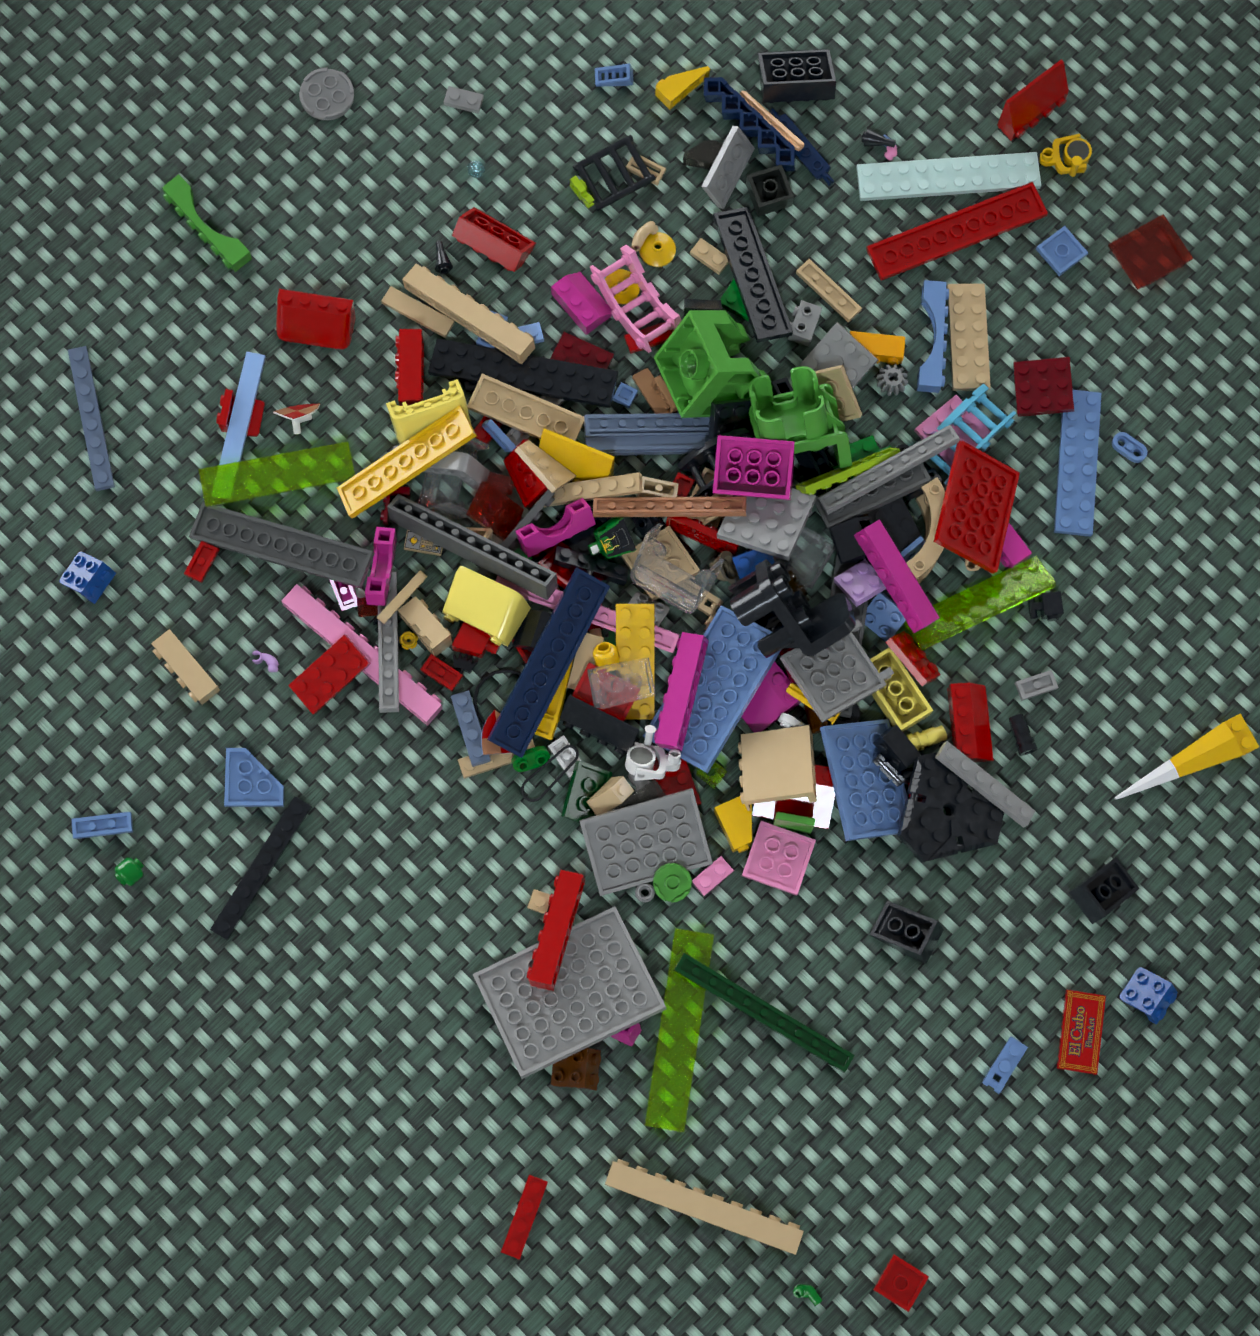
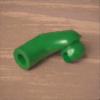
[793,1284,823,1306]

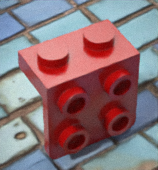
[216,389,265,437]

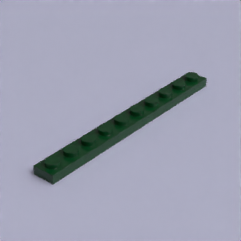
[673,953,855,1073]

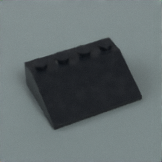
[758,49,836,103]

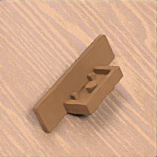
[632,368,678,414]

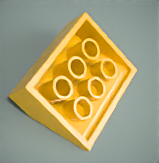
[539,428,615,482]

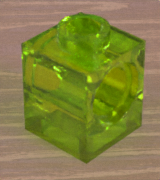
[696,762,727,789]

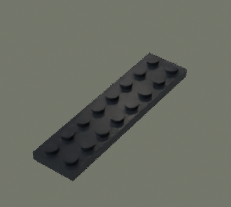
[713,207,793,343]

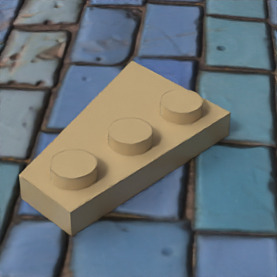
[515,440,576,493]

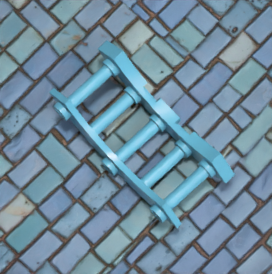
[930,384,1017,485]

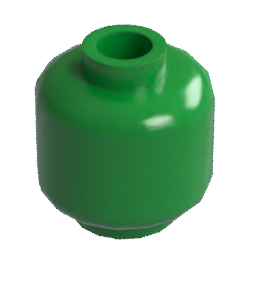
[114,857,144,886]

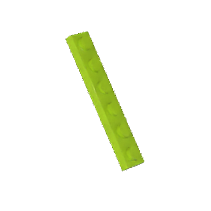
[795,447,900,495]

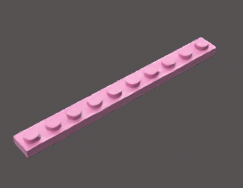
[496,576,680,653]

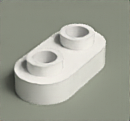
[778,713,805,728]

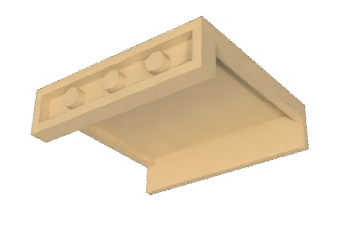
[738,725,817,811]

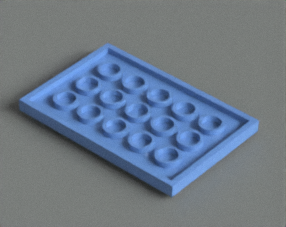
[820,719,908,841]

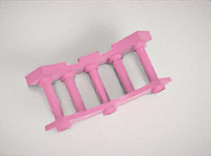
[590,245,682,353]

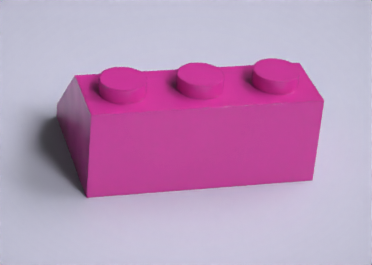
[551,272,612,335]

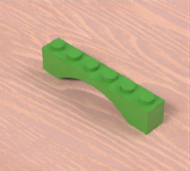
[162,174,252,272]

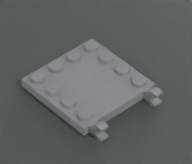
[780,620,894,723]

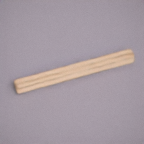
[740,91,804,151]

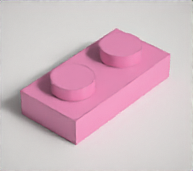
[692,856,734,896]

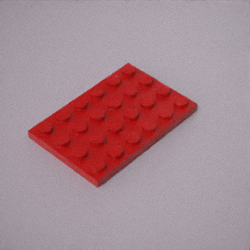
[934,440,1020,574]

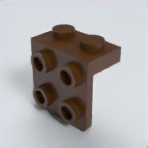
[551,1048,601,1091]

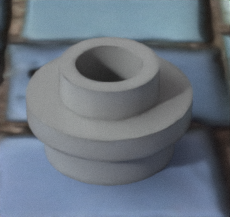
[635,883,655,903]

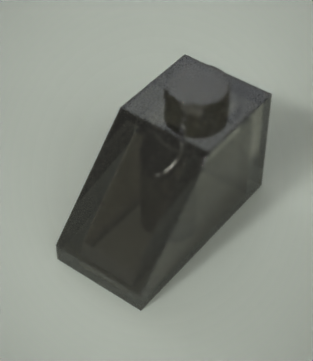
[682,140,723,170]

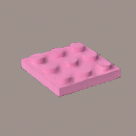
[914,395,991,467]
[742,821,816,896]

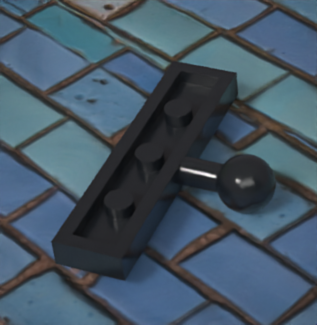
[553,545,629,586]

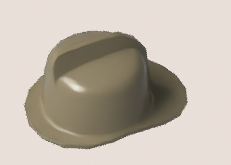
[709,551,740,584]

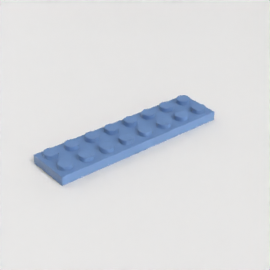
[1054,390,1101,537]

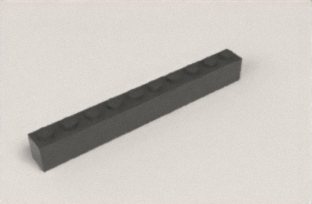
[387,494,558,600]

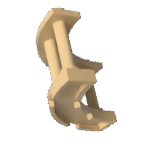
[906,477,945,584]

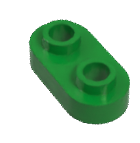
[511,746,550,772]

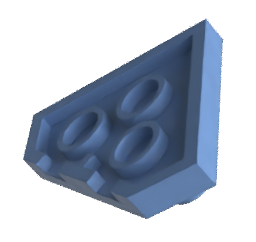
[224,748,284,807]

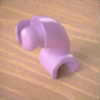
[252,651,279,672]

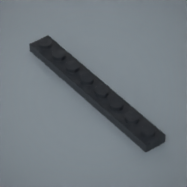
[210,796,312,941]

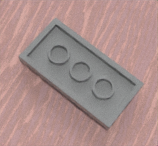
[701,126,755,209]

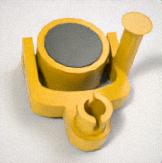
[1039,134,1092,177]

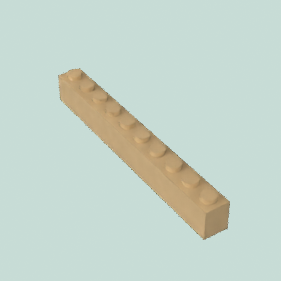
[605,1159,804,1255]

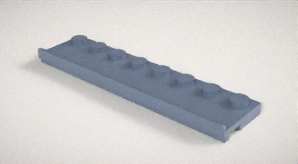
[584,413,711,455]

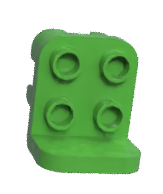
[748,366,852,469]

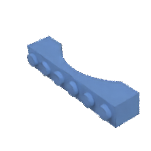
[917,280,949,393]

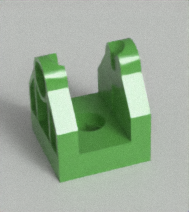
[654,310,772,418]

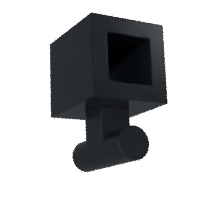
[1027,591,1064,622]

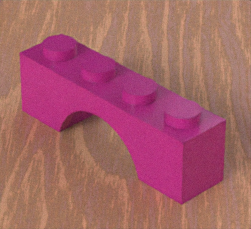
[515,498,596,558]
[365,527,397,606]

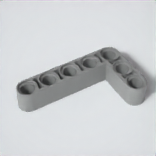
[393,446,491,491]

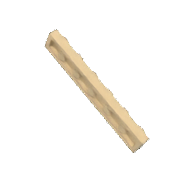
[535,472,642,507]

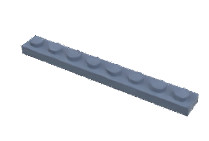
[68,346,115,491]

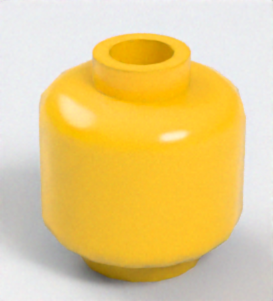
[592,642,620,671]

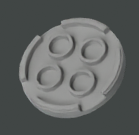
[299,68,354,120]

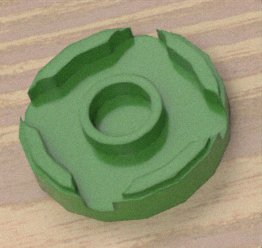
[653,863,692,902]

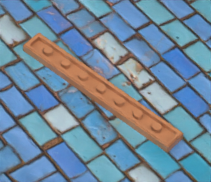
[593,497,747,517]

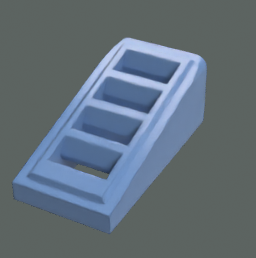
[595,63,634,87]

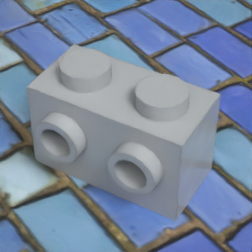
[788,300,822,347]

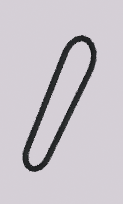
[521,745,579,802]

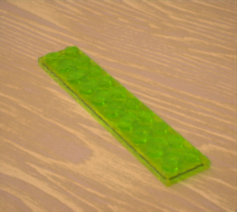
[644,928,714,1132]

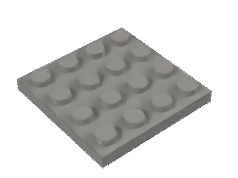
[717,488,816,561]

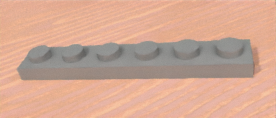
[935,741,1035,828]

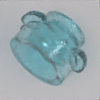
[468,161,485,178]

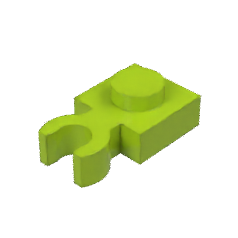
[570,175,594,209]

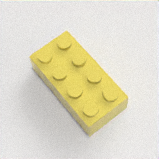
[870,648,933,732]

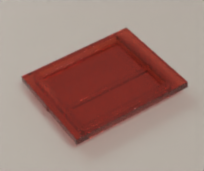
[1108,214,1193,290]

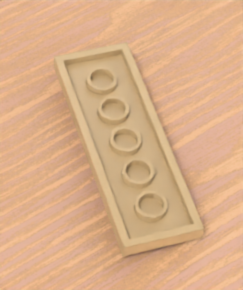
[947,284,991,391]
[467,374,584,441]

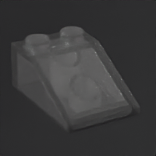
[587,658,656,709]

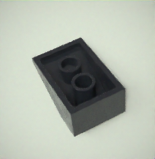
[1069,857,1140,924]
[870,901,944,964]

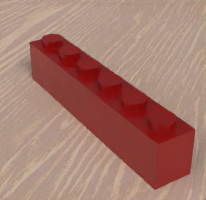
[527,870,586,991]

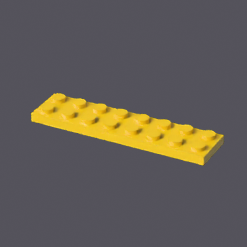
[337,405,476,519]

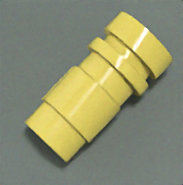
[906,725,947,751]

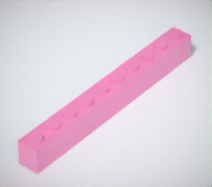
[282,584,443,726]

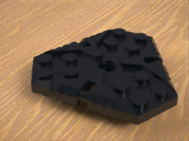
[897,752,1004,863]

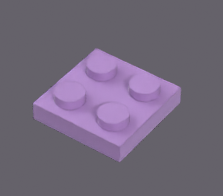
[834,559,886,607]

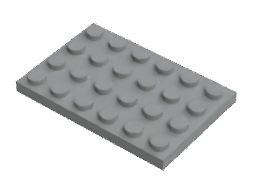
[579,788,713,896]

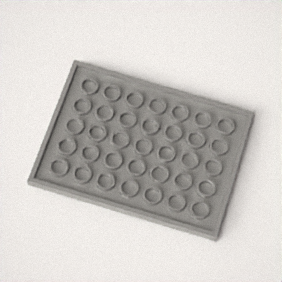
[473,906,666,1079]

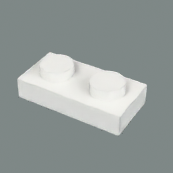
[548,735,581,779]

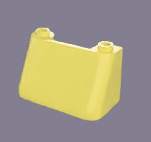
[386,379,471,445]
[442,566,531,647]

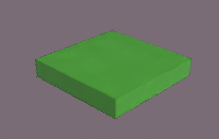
[773,812,815,834]

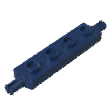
[769,108,834,186]

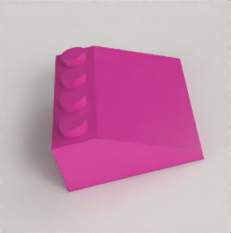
[713,435,795,500]
[741,661,801,733]

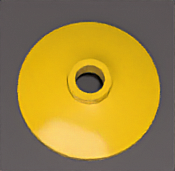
[639,232,676,267]
[605,269,640,305]

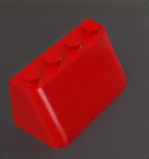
[276,289,356,350]

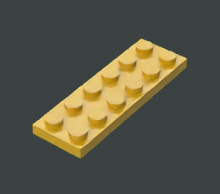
[616,604,655,720]

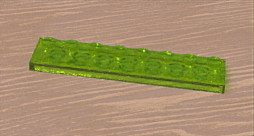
[198,441,355,507]
[904,556,1056,651]

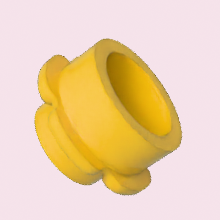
[399,631,418,650]

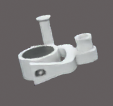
[625,725,681,781]

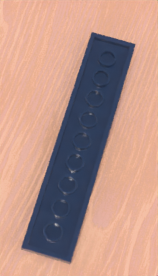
[487,568,610,758]

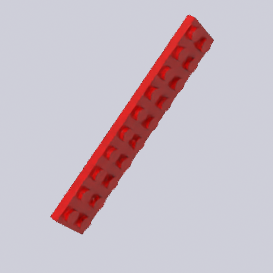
[866,182,1048,281]

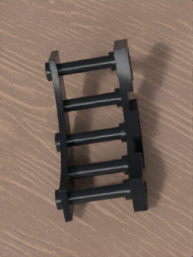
[677,427,755,497]

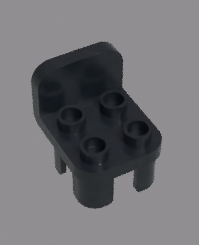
[728,559,856,658]

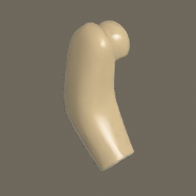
[631,221,659,251]

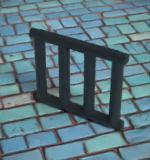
[573,135,656,211]

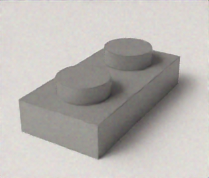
[444,86,484,114]
[1015,670,1059,701]

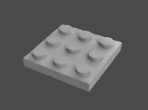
[800,322,878,389]

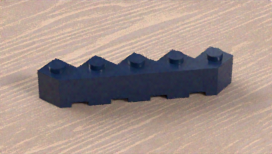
[704,77,796,172]

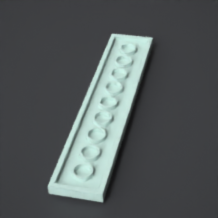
[856,152,1041,201]

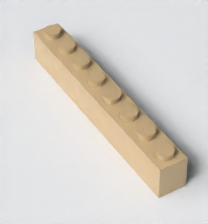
[402,264,535,364]

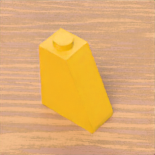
[714,796,752,853]

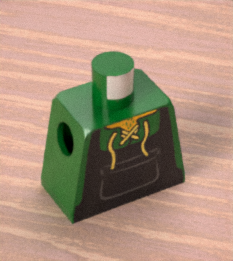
[587,517,636,559]

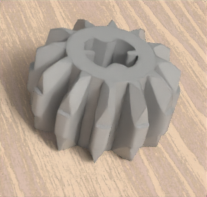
[876,364,908,396]

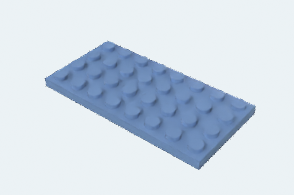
[642,605,781,774]

